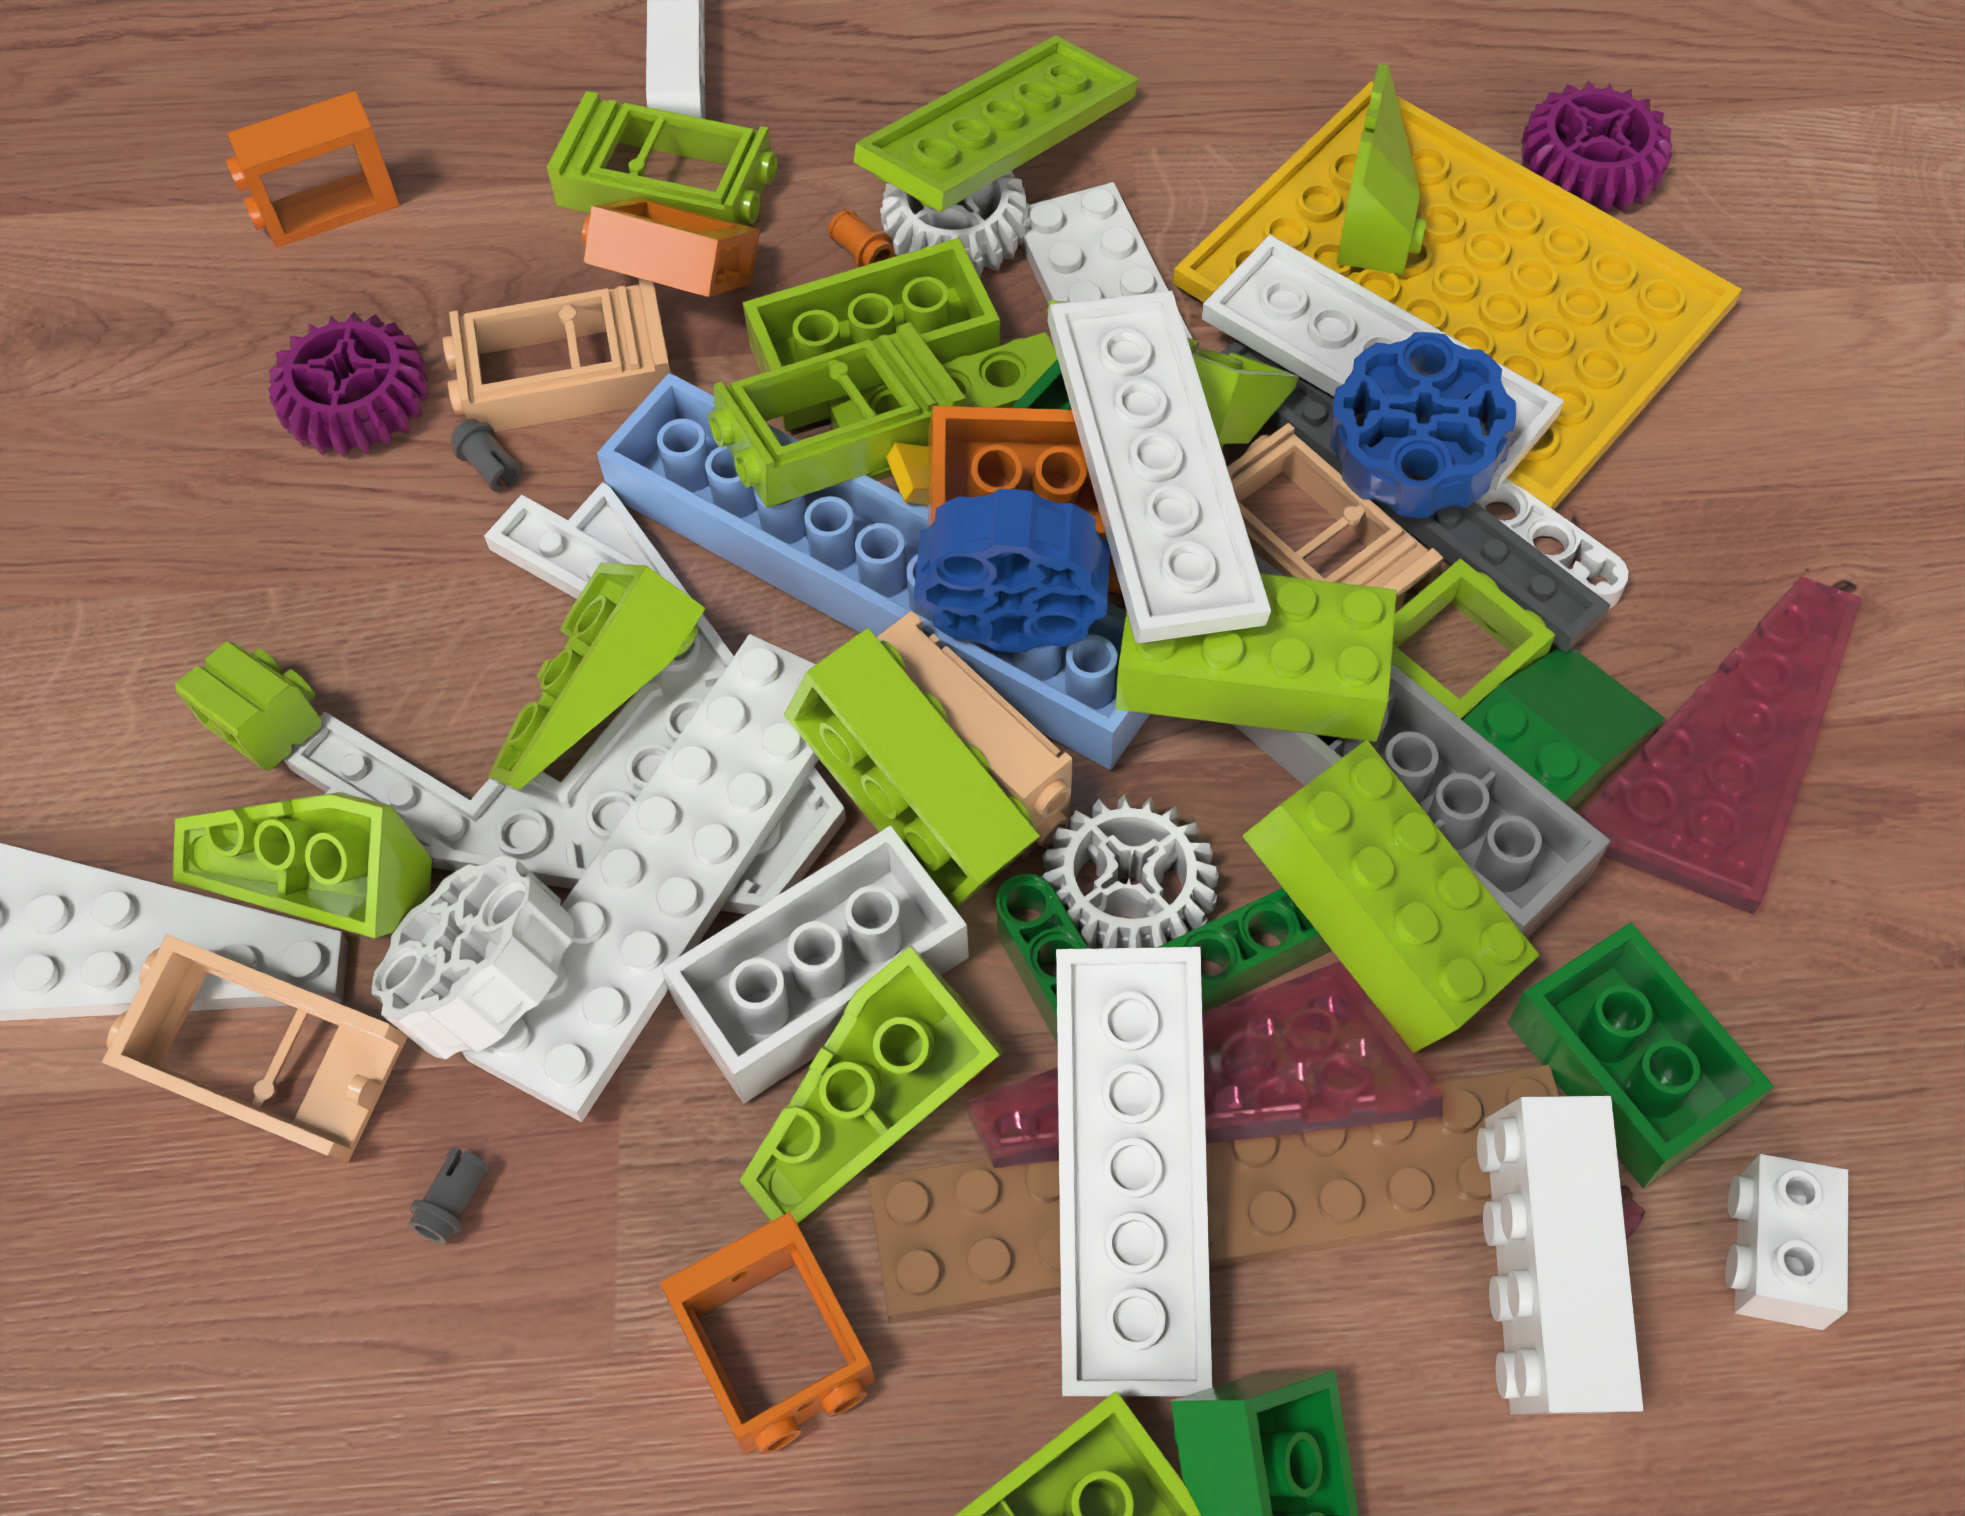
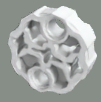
[372,855,574,1059]

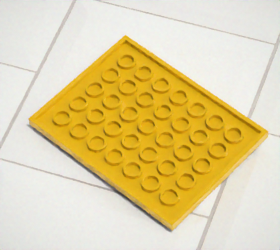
[1173,81,1742,510]

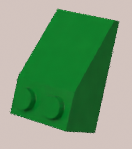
[1463,647,1666,811]
[1171,1370,1359,1516]

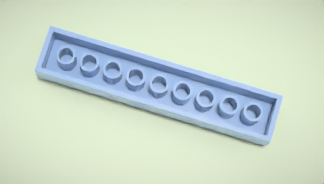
[597,373,1150,771]

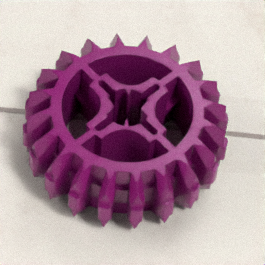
[1521,81,1672,213]
[268,312,429,458]

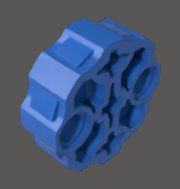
[1330,332,1516,518]
[914,489,1111,652]

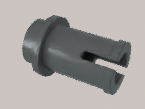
[451,419,522,492]
[408,1147,490,1244]

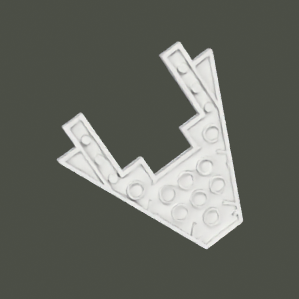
[284,482,846,915]

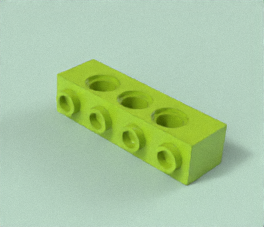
[828,332,1058,481]

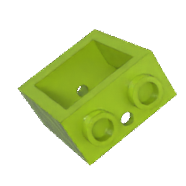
[1391,558,1555,720]

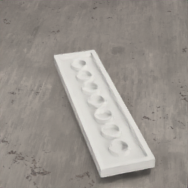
[461,634,819,1122]

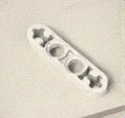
[1475,479,1629,609]

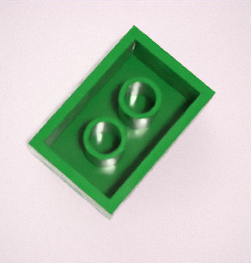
[1508,922,1774,1188]

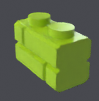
[175,641,322,771]

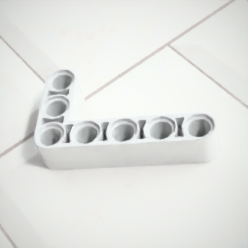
[646,0,706,119]

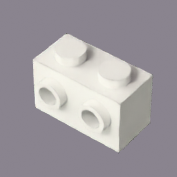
[1725,1154,1848,1330]

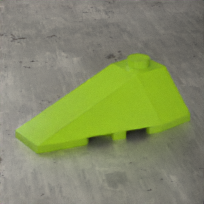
[1336,64,1427,275]
[1047,300,1299,450]
[488,562,706,791]
[173,792,432,938]
[739,946,1006,1224]

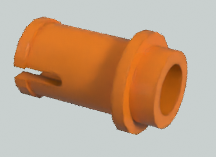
[828,209,895,267]

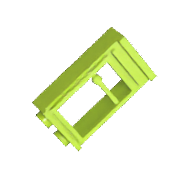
[546,91,778,226]
[708,322,966,508]

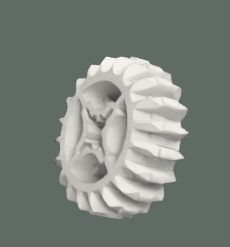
[880,171,1029,278]
[1041,794,1219,949]

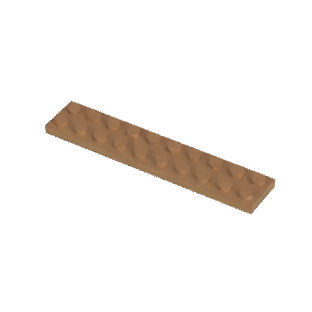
[868,1065,1560,1324]

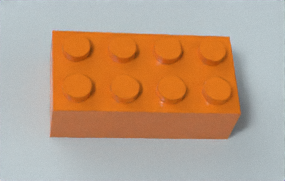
[928,406,1112,556]

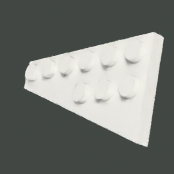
[0,843,349,1021]

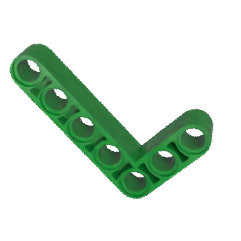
[996,873,1332,1044]

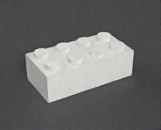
[661,825,969,1104]
[1477,1096,1643,1415]

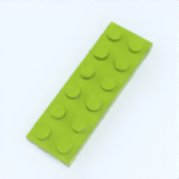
[853,35,1139,212]

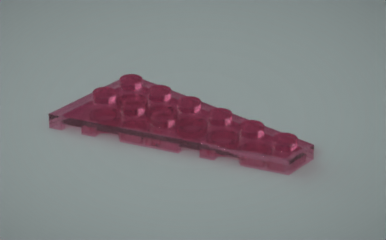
[1580,576,1862,914]
[966,961,1443,1168]

